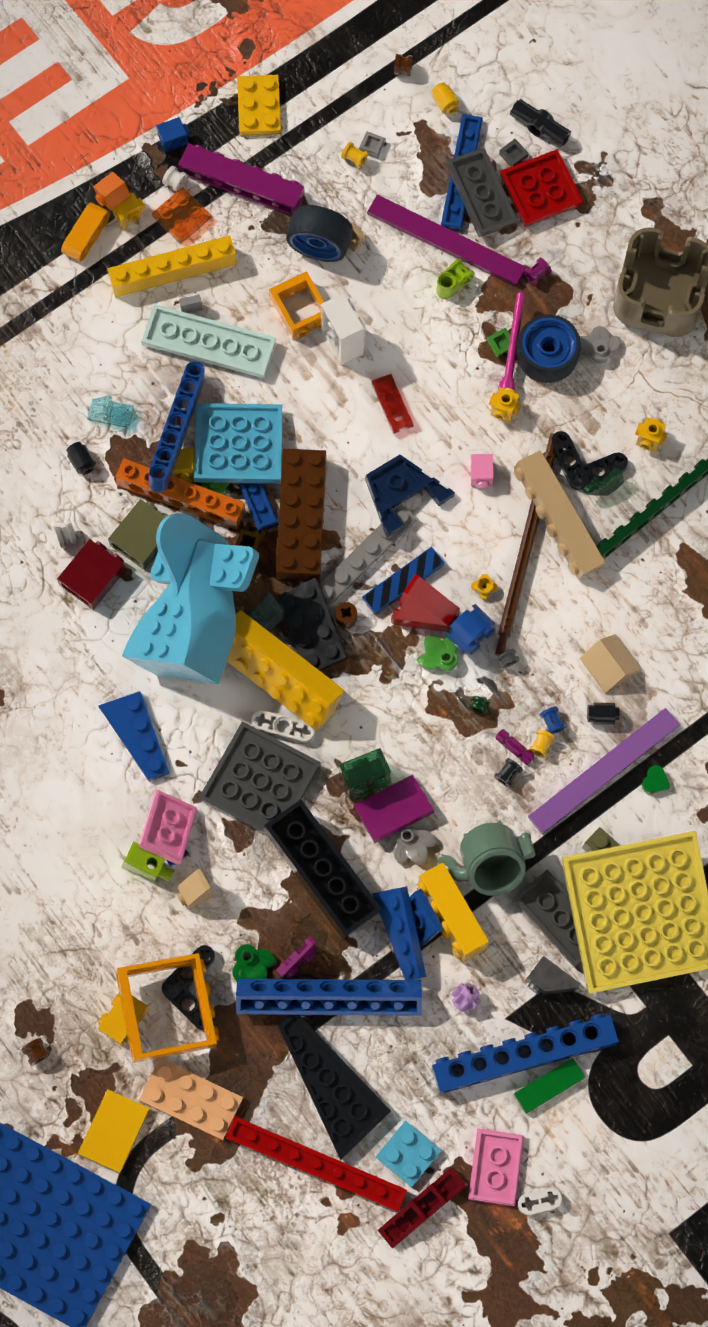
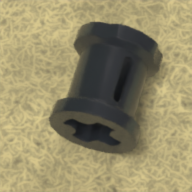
[494,758,523,788]

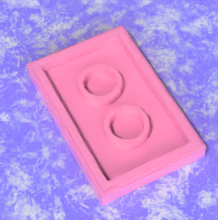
[138,790,197,865]
[468,1128,524,1207]

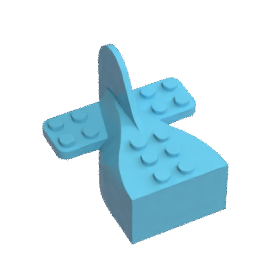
[122,513,259,685]

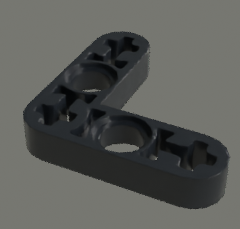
[551,431,628,490]
[161,945,215,1032]

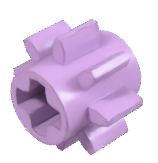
[451,983,481,1012]

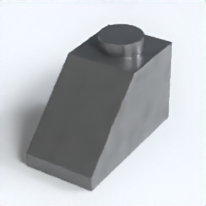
[526,956,581,995]

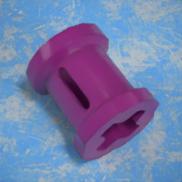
[523,258,552,286]

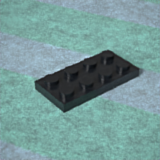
[277,578,349,671]

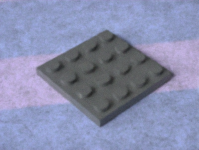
[199,721,321,836]

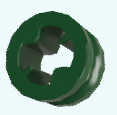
[468,696,490,714]

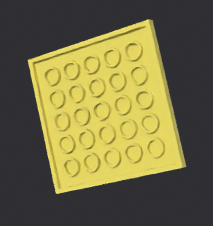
[561,831,708,994]

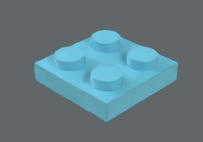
[376,1120,441,1188]

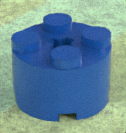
[445,604,496,655]

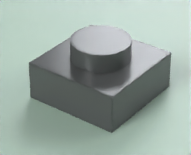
[499,139,529,167]

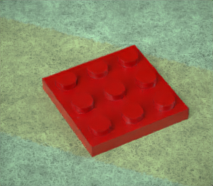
[500,149,583,227]

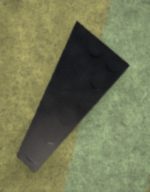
[278,1015,391,1161]

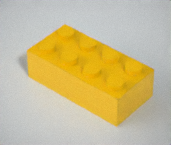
[417,863,489,963]

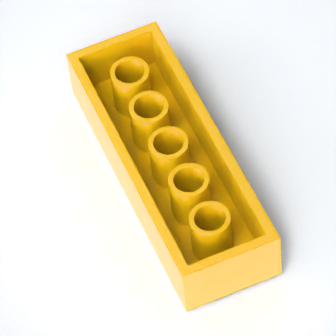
[227,610,345,731]

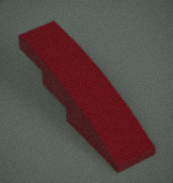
[377,1166,467,1249]

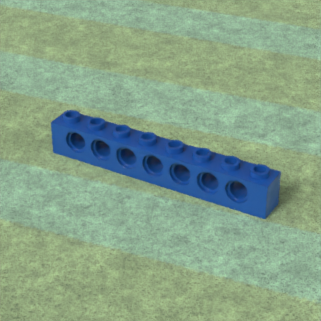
[236,979,422,1016]
[432,1013,619,1095]

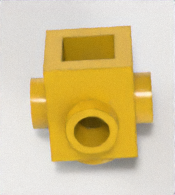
[489,387,522,423]
[635,417,668,453]

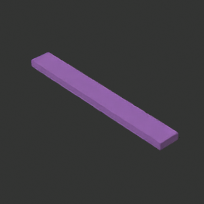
[528,708,680,835]

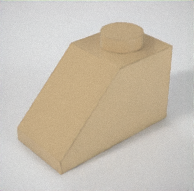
[176,868,213,910]

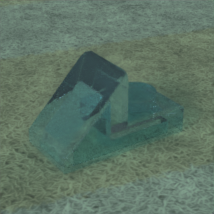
[87,395,134,428]

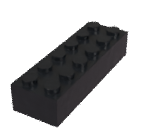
[262,799,382,939]

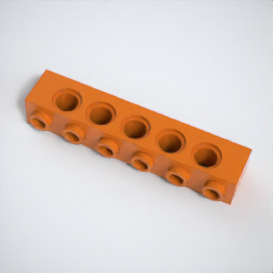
[115,458,246,531]

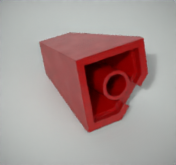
[391,574,460,632]

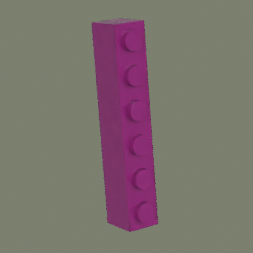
[178,143,305,216]

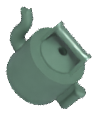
[437,820,536,896]

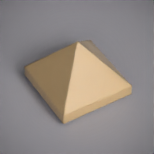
[349,222,366,252]

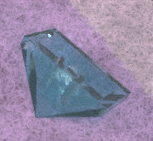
[249,593,285,631]

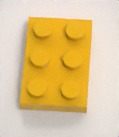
[237,75,281,136]

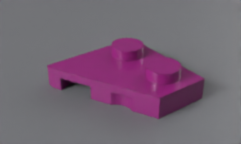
[276,936,317,979]

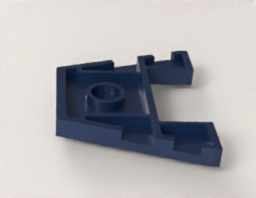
[365,454,455,538]

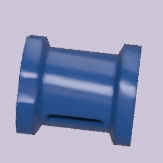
[539,706,566,734]

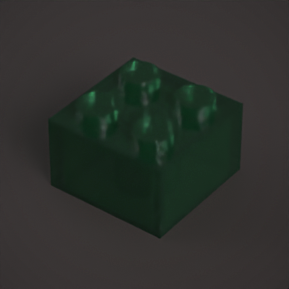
[339,748,391,800]

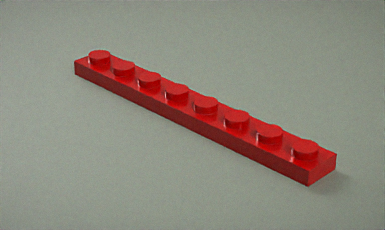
[225,1116,407,1212]

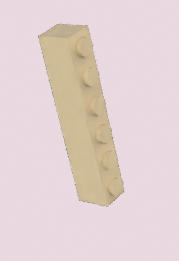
[514,450,605,580]

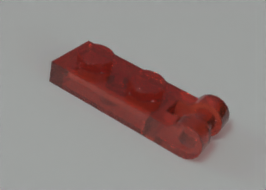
[371,374,414,434]

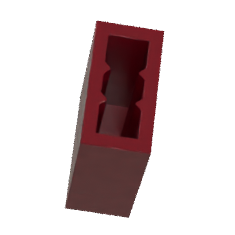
[57,539,126,610]

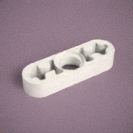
[251,710,314,744]

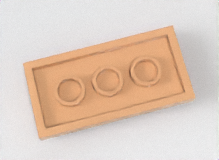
[139,1058,243,1141]

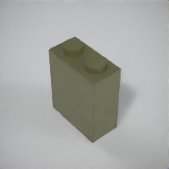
[108,499,168,570]

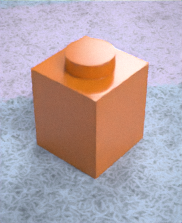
[93,172,131,211]

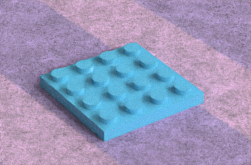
[194,403,282,484]

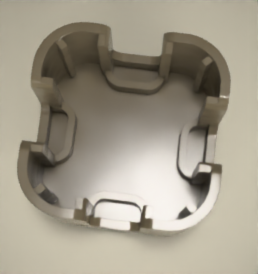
[613,227,708,337]

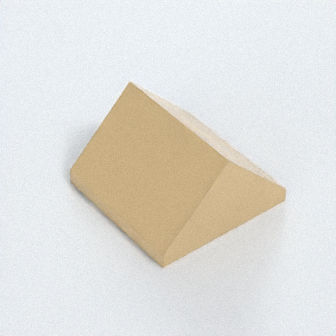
[580,634,641,694]

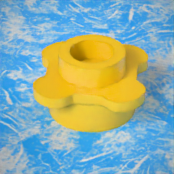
[471,574,498,600]

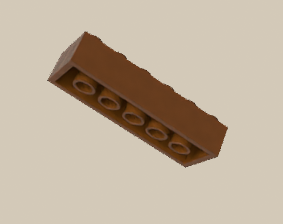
[276,448,327,582]

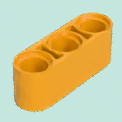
[61,202,110,262]

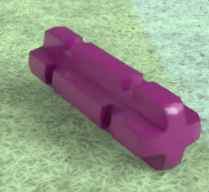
[496,729,535,765]

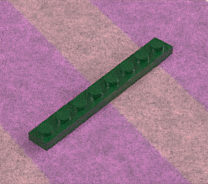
[596,459,708,559]

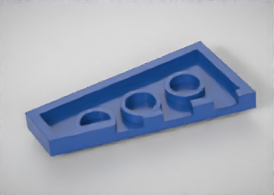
[98,691,169,782]
[372,886,427,980]

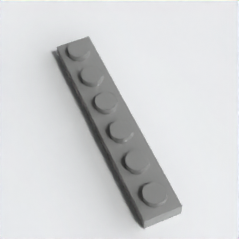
[320,504,417,607]

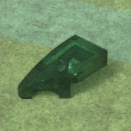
[583,467,624,496]

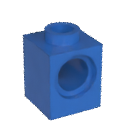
[156,117,190,152]

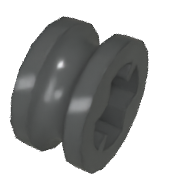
[497,649,520,668]

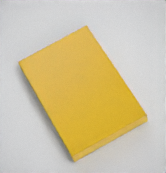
[78,1089,150,1174]

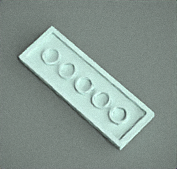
[141,304,276,378]

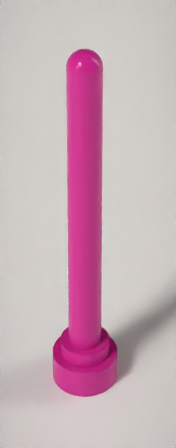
[498,292,525,391]

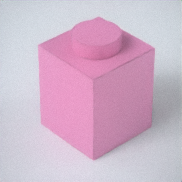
[470,454,493,489]

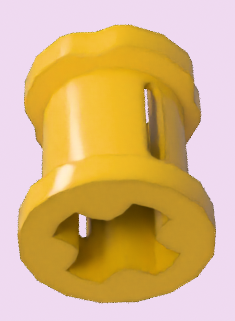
[341,142,369,169]
[529,729,556,758]

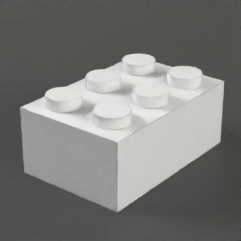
[321,293,366,365]

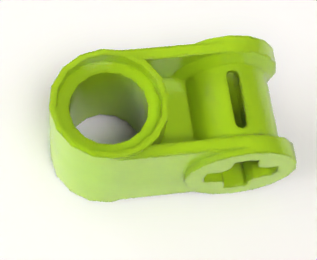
[436,258,475,299]

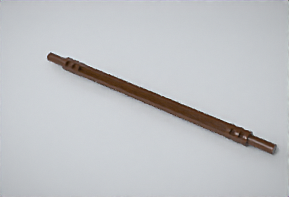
[495,433,558,656]

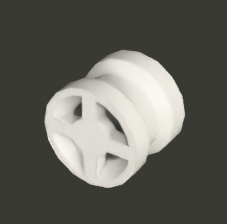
[162,166,188,192]

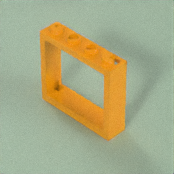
[115,953,219,1063]

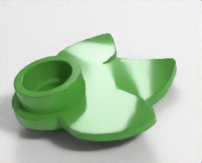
[417,636,458,671]

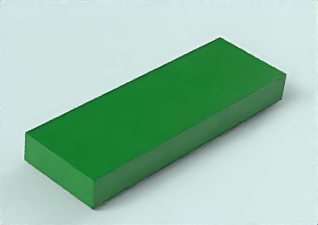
[514,1058,585,1114]

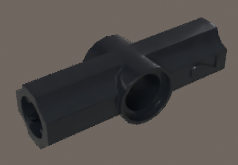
[510,99,571,148]

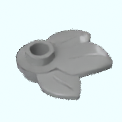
[580,326,621,363]
[393,826,437,866]

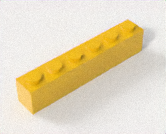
[107,235,237,298]

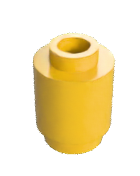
[431,82,460,114]

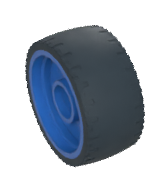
[286,205,353,262]
[516,314,581,383]

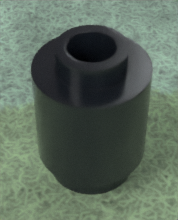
[66,442,96,475]
[587,702,620,725]

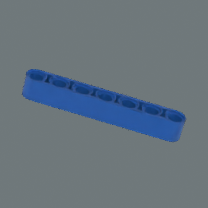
[148,361,205,492]

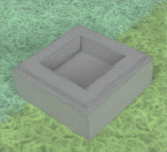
[359,131,386,159]
[179,295,203,313]

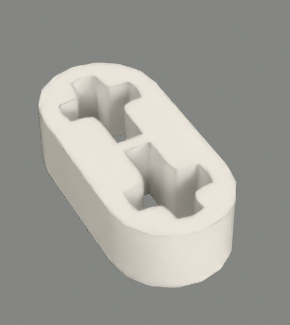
[517,1188,562,1215]

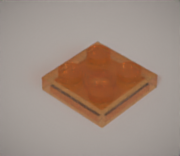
[152,187,211,244]

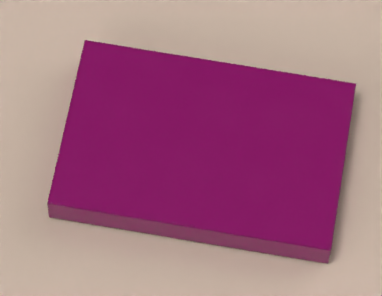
[353,774,434,844]

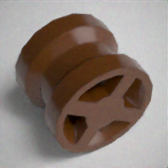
[394,54,413,76]
[335,602,357,628]
[21,1038,50,1066]

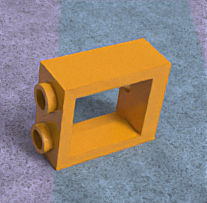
[269,271,324,339]

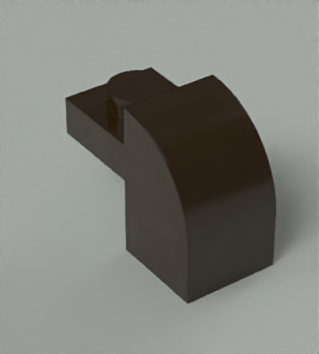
[235,521,268,556]

